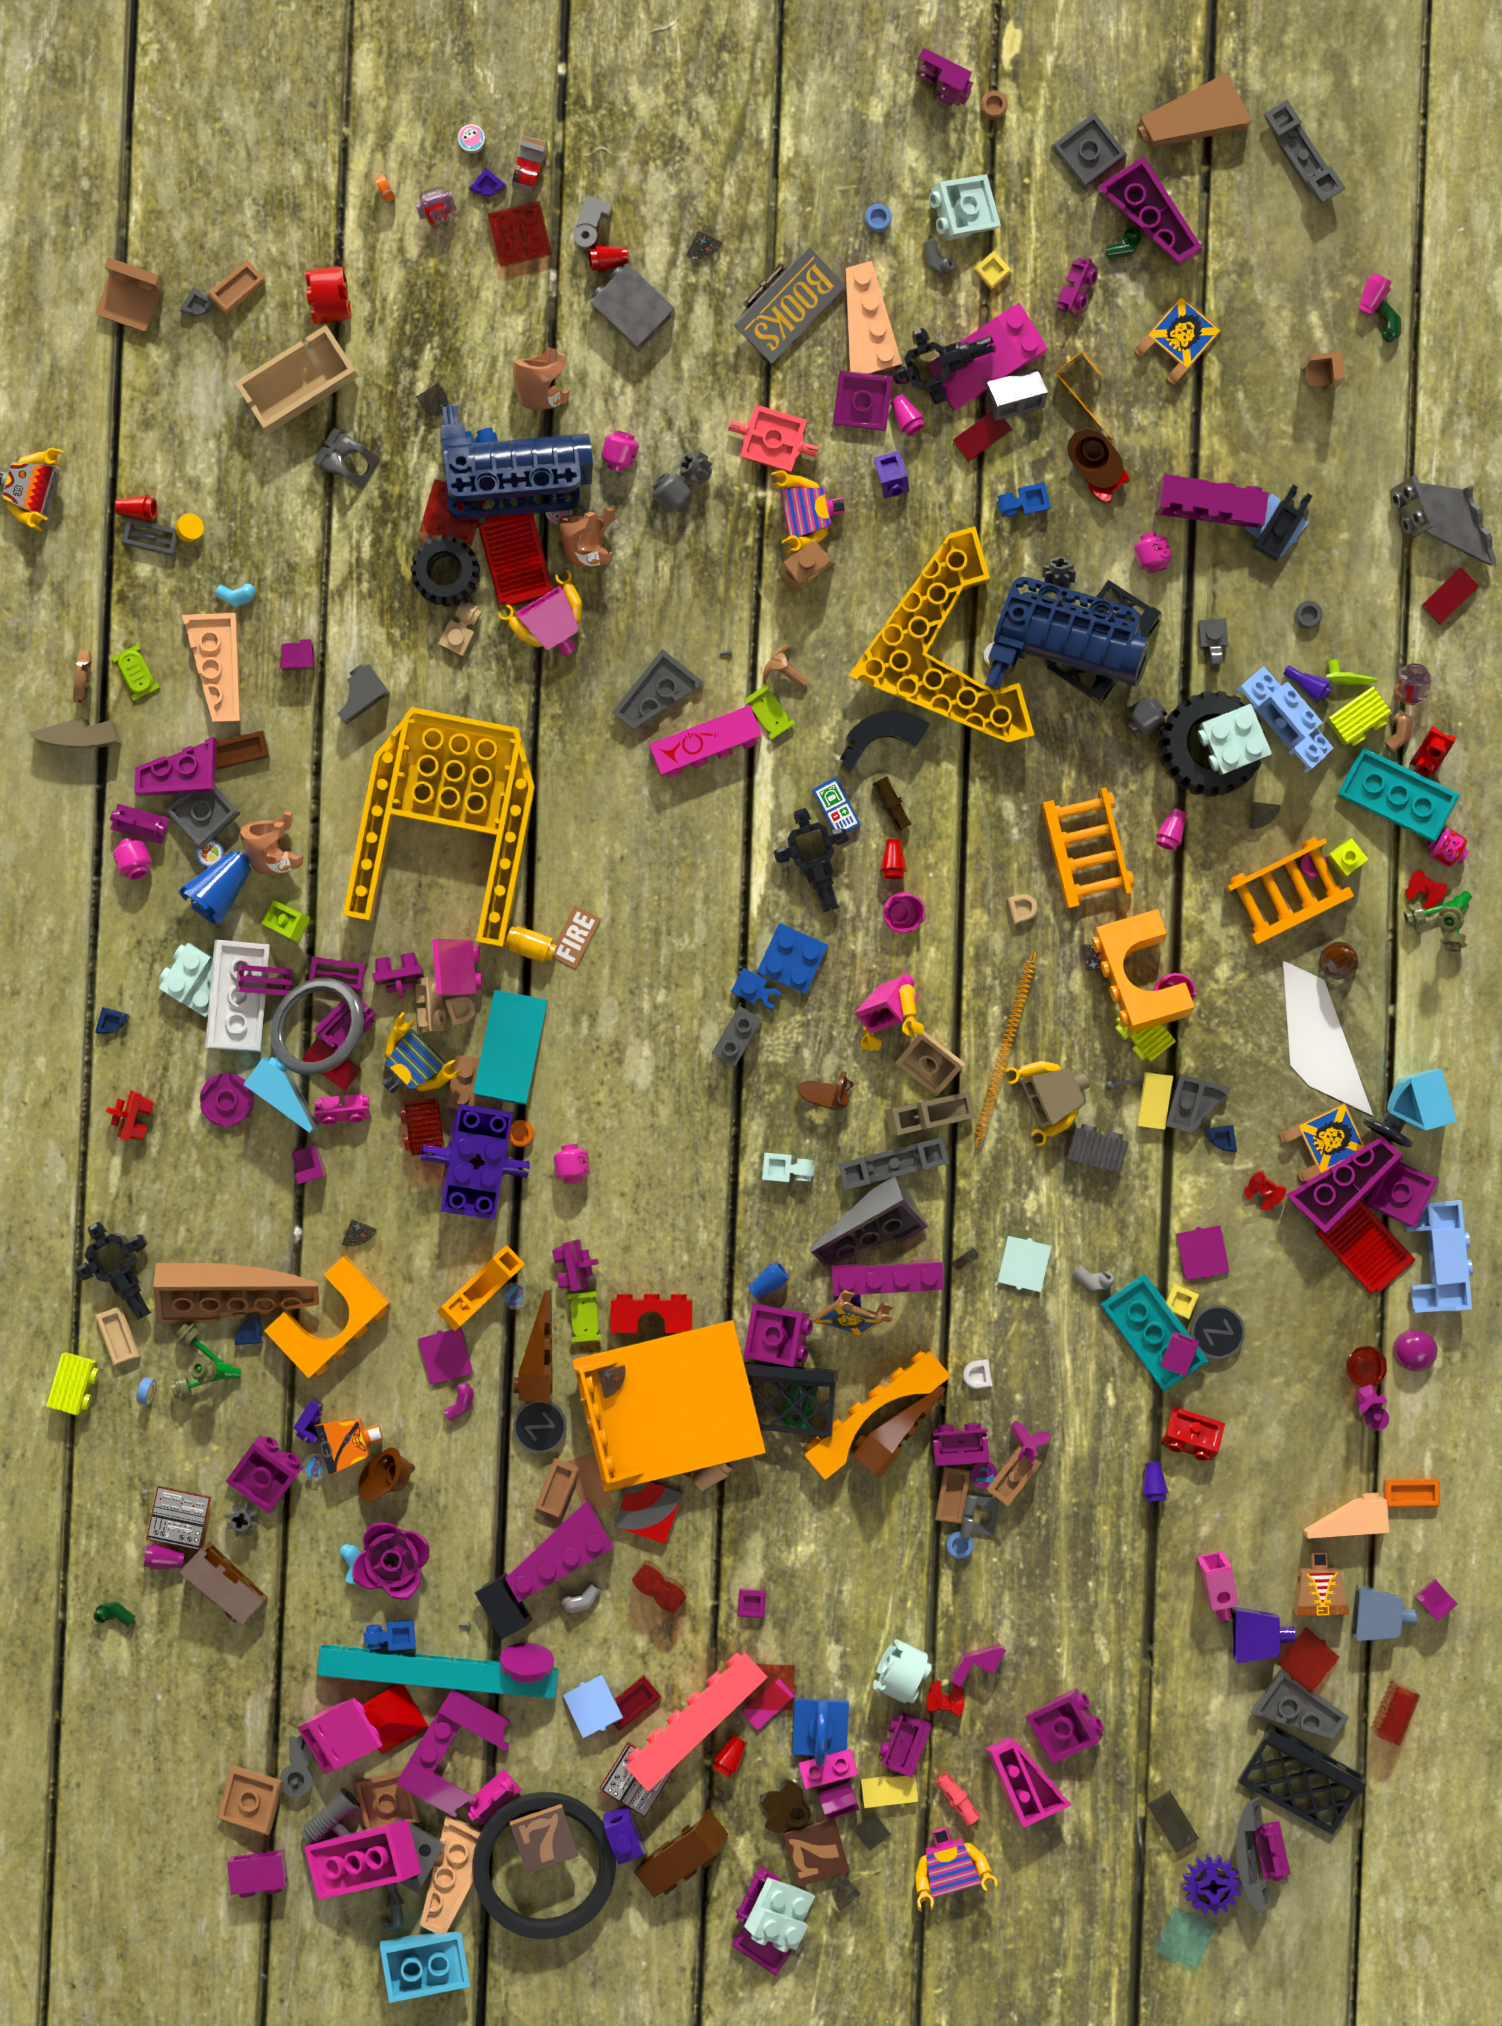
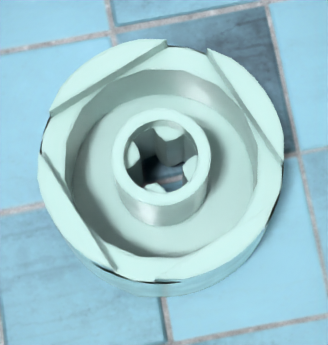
[873,1639,931,1703]

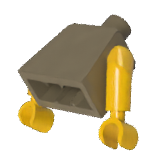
[1004,1061,1090,1146]

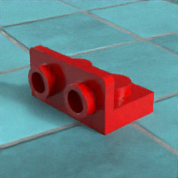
[1161,1406,1225,1461]

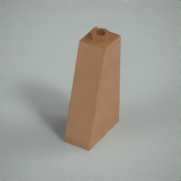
[1137,73,1252,148]

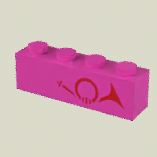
[649,705,762,779]

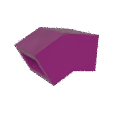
[817,1779,860,1821]

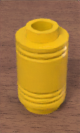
[505,926,557,964]

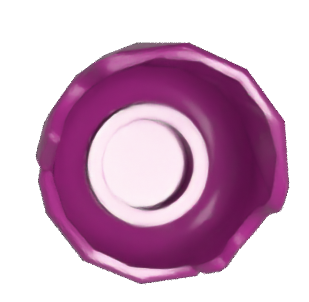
[1393,1329,1438,1372]

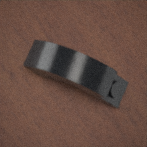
[840,710,930,773]

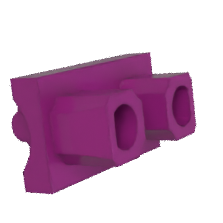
[372,953,424,999]
[552,1239,599,1291]
[1355,1384,1389,1431]

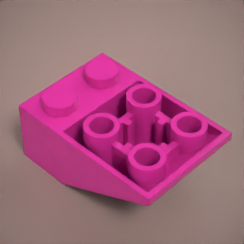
[297,1698,383,1774]

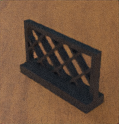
[1047,580,1162,706]
[744,1362,839,1437]
[1237,1722,1367,1835]

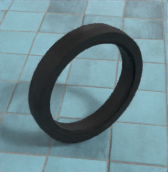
[472,1792,616,1939]

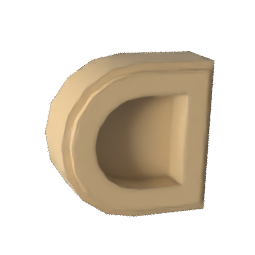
[1007,894,1037,924]
[445,996,476,1026]

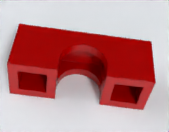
[610,1293,693,1333]

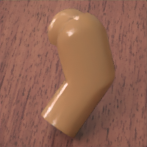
[1384,712,1413,753]

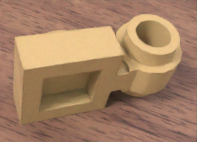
[438,602,482,656]

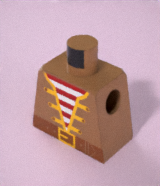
[778,540,835,594]
[1293,1552,1349,1616]

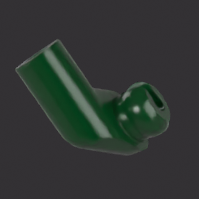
[1106,227,1141,260]
[1376,301,1401,343]
[93,1602,136,1627]

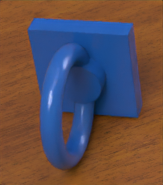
[792,1698,849,1767]

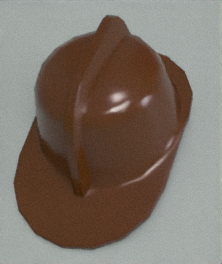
[1067,428,1124,488]
[358,1447,415,1502]

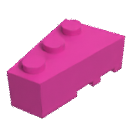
[984,1737,1072,1828]

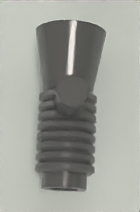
[301,1788,360,1844]

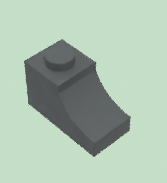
[338,664,390,724]

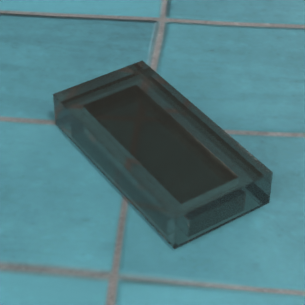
[1147,1791,1199,1853]

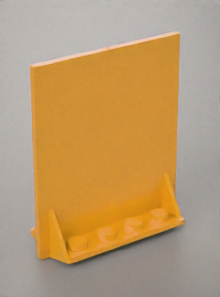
[573,1320,766,1492]

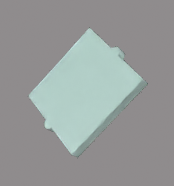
[997,1236,1051,1292]

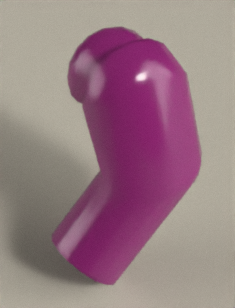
[444,1383,475,1422]

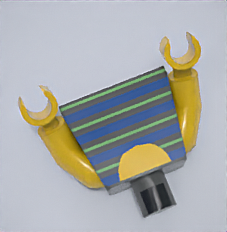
[382,1012,462,1094]

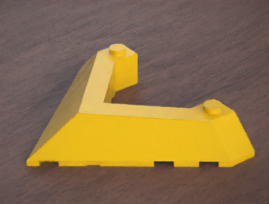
[848,526,1034,743]

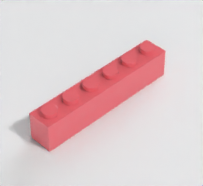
[625,1652,768,1792]

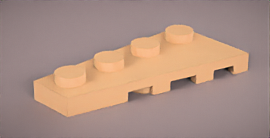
[846,261,902,374]
[182,613,241,723]
[420,1814,481,1934]

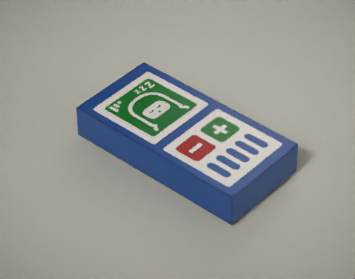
[812,777,861,832]

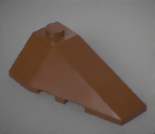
[513,1289,553,1402]
[852,1385,946,1478]

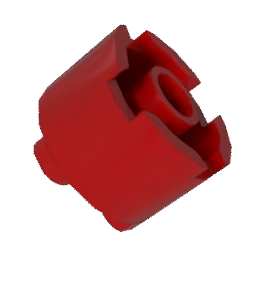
[305,266,352,325]

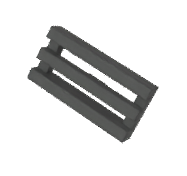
[121,517,179,557]

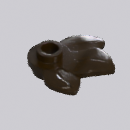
[760,1778,811,1833]

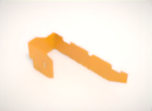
[1056,352,1113,439]

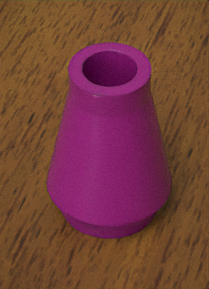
[143,1543,184,1570]

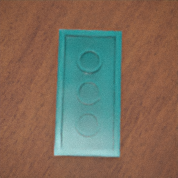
[1337,747,1460,843]
[473,990,548,1105]
[1100,1273,1209,1392]

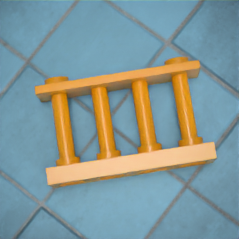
[1041,787,1135,909]
[1224,836,1354,945]

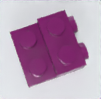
[916,47,973,106]
[744,1304,813,1367]
[226,1435,304,1514]
[1026,1688,1104,1764]

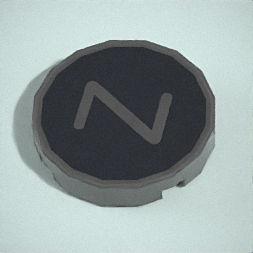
[1190,1305,1245,1359]
[513,1401,567,1453]

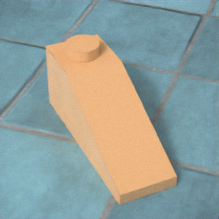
[1303,1493,1389,1539]

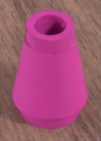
[1358,273,1392,316]
[890,394,925,436]
[1156,809,1187,851]

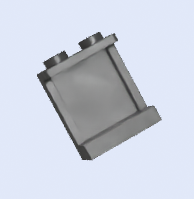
[590,263,675,352]

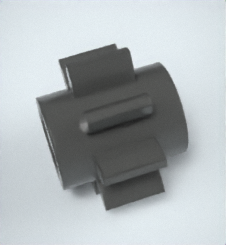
[679,451,712,486]
[1042,557,1076,588]
[225,1503,259,1537]

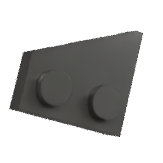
[1165,1074,1231,1133]

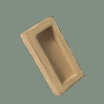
[95,1305,141,1366]

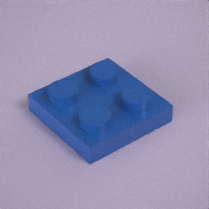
[757,923,828,994]

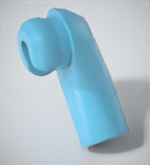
[214,584,256,607]
[340,1544,361,1585]

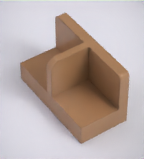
[1301,351,1345,390]
[986,1446,1042,1506]

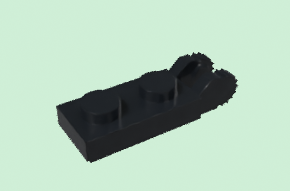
[1253,484,1312,562]

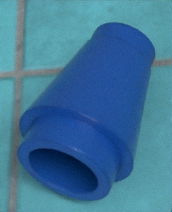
[748,1262,790,1299]

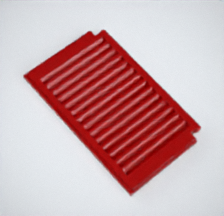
[478,514,553,606]
[1315,1200,1415,1294]

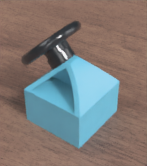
[1363,1069,1457,1148]

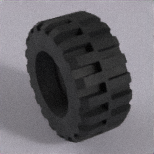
[1159,691,1266,797]

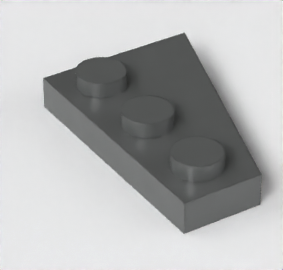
[1250,1668,1349,1739]

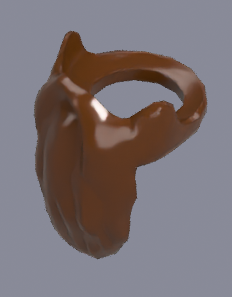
[1320,941,1359,980]
[796,1071,854,1111]

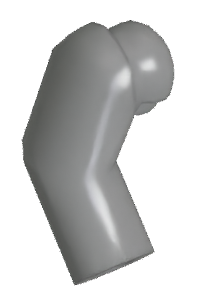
[1072,1265,1114,1291]
[561,1583,601,1613]

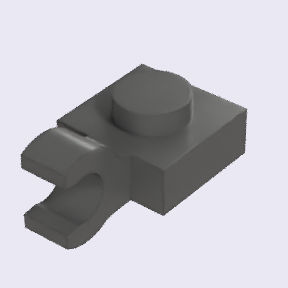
[1198,618,1228,667]

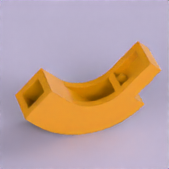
[436,1245,525,1331]

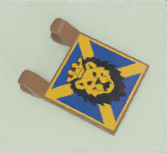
[1134,296,1222,385]
[1279,1102,1365,1181]
[812,1290,894,1336]

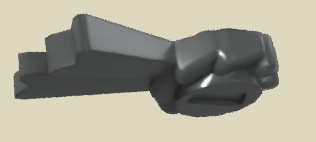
[279,1735,313,1798]

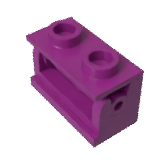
[313,996,377,1052]
[932,1423,990,1466]
[878,1710,931,1778]
[227,1849,289,1898]

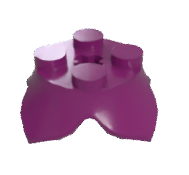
[352,1522,430,1600]

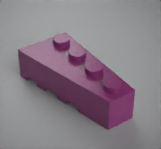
[1154,474,1269,528]
[1286,1136,1403,1235]
[505,1498,615,1602]

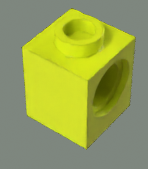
[1325,838,1368,878]

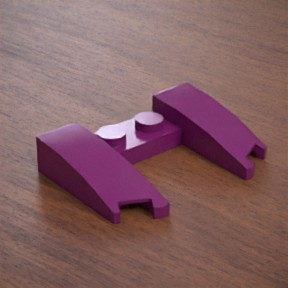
[396,1689,511,1817]

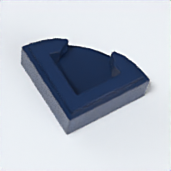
[95,1007,130,1034]
[1205,1125,1237,1152]
[235,1316,263,1345]

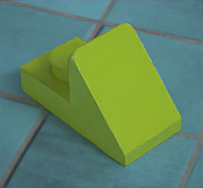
[261,900,310,942]

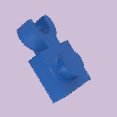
[731,968,782,1009]

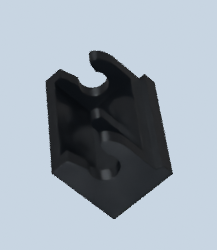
[475,1572,533,1640]

